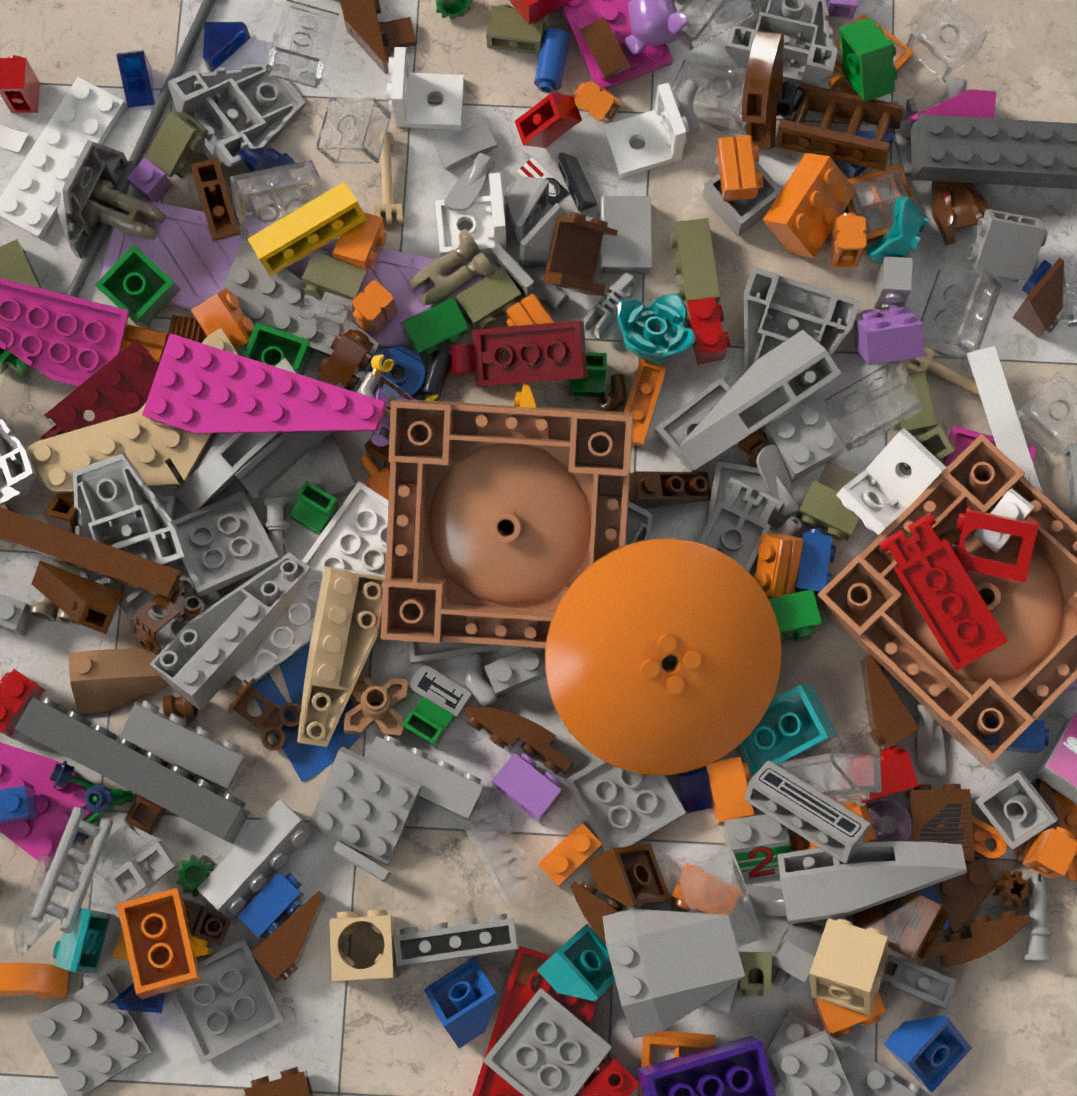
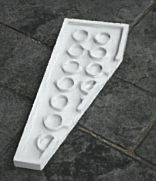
[234,481,389,682]

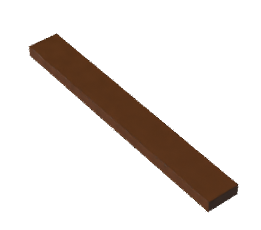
[0,507,182,600]

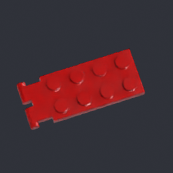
[879,513,1008,671]

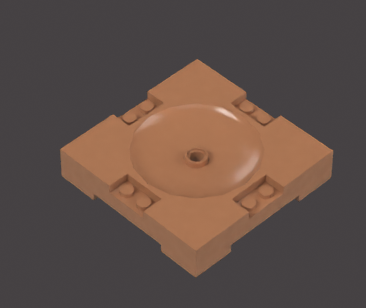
[381,399,634,648]
[816,434,1077,769]

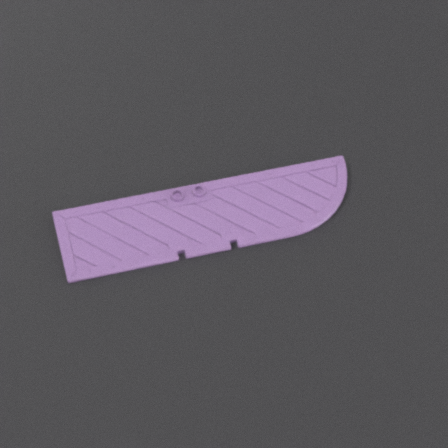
[98,199,483,348]

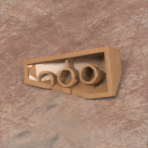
[68,648,170,715]

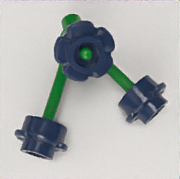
[49,761,134,845]

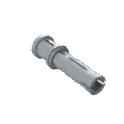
[264,498,290,559]
[1024,869,1052,962]

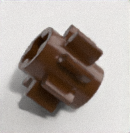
[993,871,1031,907]

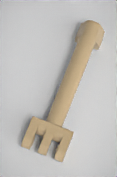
[374,132,404,225]
[905,346,980,396]

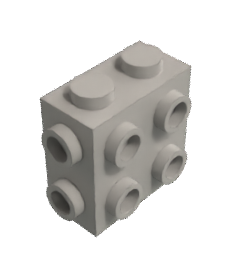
[968,209,1048,282]

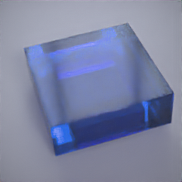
[1021,259,1052,295]

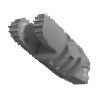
[583,273,638,338]

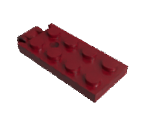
[451,320,587,387]
[40,339,159,440]

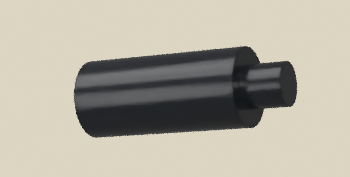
[420,350,452,400]

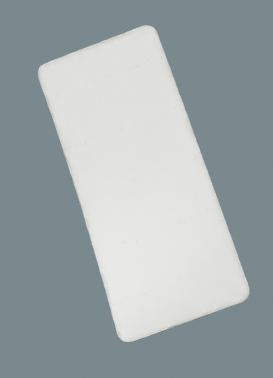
[0,125,28,152]

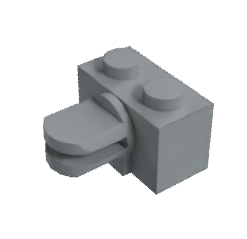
[771,922,824,993]

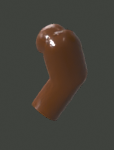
[598,374,626,412]

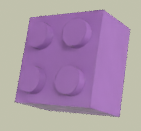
[853,305,925,365]
[492,752,561,823]

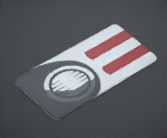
[517,158,568,206]

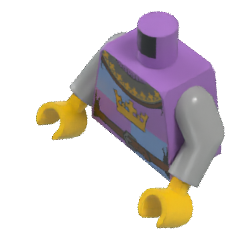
[357,355,438,446]

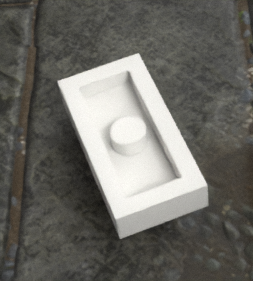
[974,489,1035,554]

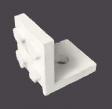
[387,47,464,130]
[603,83,689,178]
[435,173,506,257]
[836,428,947,535]

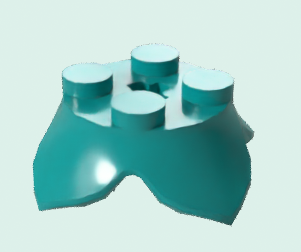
[867,197,929,264]
[617,293,695,365]

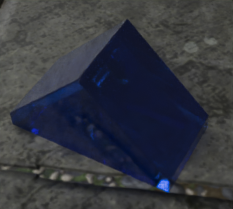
[203,22,250,72]
[116,50,155,108]
[675,766,713,814]
[108,982,164,1013]

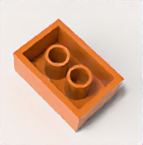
[762,153,857,258]
[117,888,202,999]

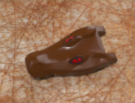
[931,181,989,246]

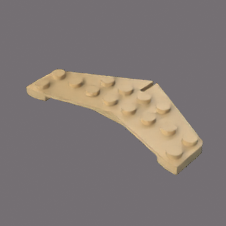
[26,328,238,494]

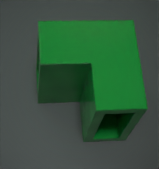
[569,352,607,397]
[289,481,340,536]
[402,696,455,748]

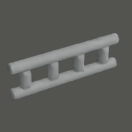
[30,807,113,934]

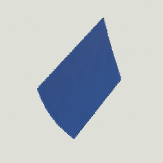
[253,641,361,782]

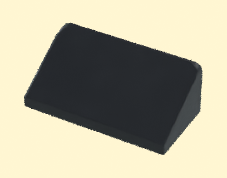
[558,152,597,212]

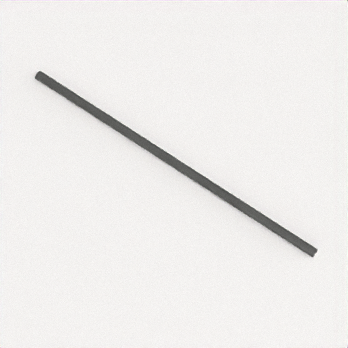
[66,0,215,297]

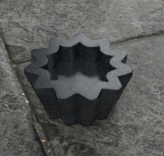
[776,81,803,117]

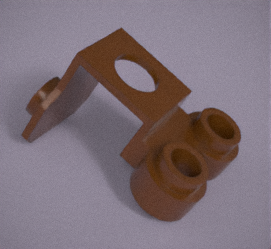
[130,579,205,655]
[228,677,301,751]

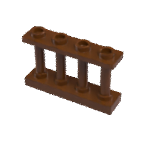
[776,83,904,171]

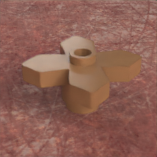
[344,675,408,739]

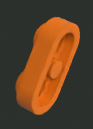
[972,816,1007,859]

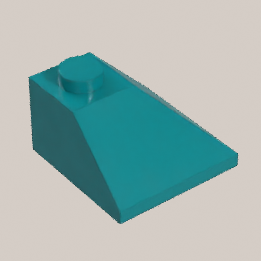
[537,924,615,1001]

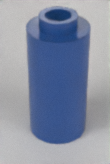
[534,28,570,93]

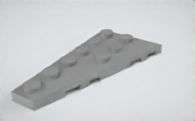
[222,235,380,371]

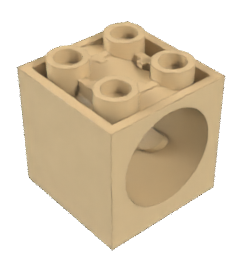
[329,910,398,982]
[809,918,888,1015]

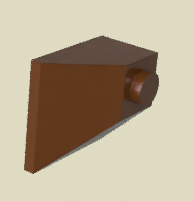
[1012,258,1064,338]
[588,844,671,908]

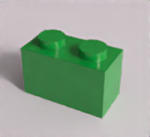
[399,297,468,355]

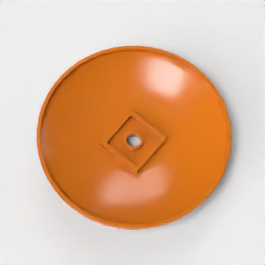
[545,538,781,775]

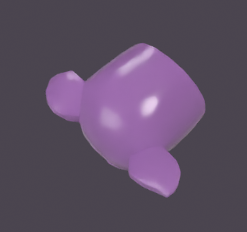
[625,0,689,55]

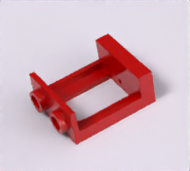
[952,506,1039,583]

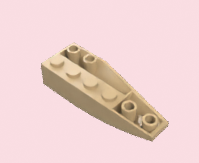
[297,566,385,747]

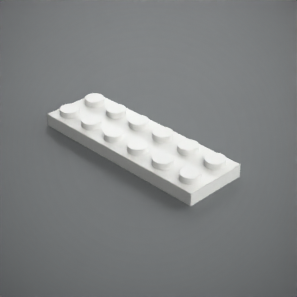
[0,77,126,240]

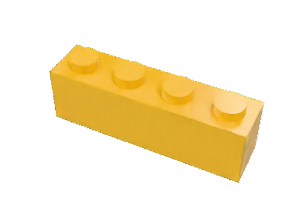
[248,181,367,277]

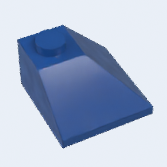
[424,957,498,1048]
[884,1015,972,1093]

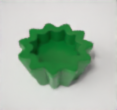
[436,0,473,20]
[175,854,215,897]

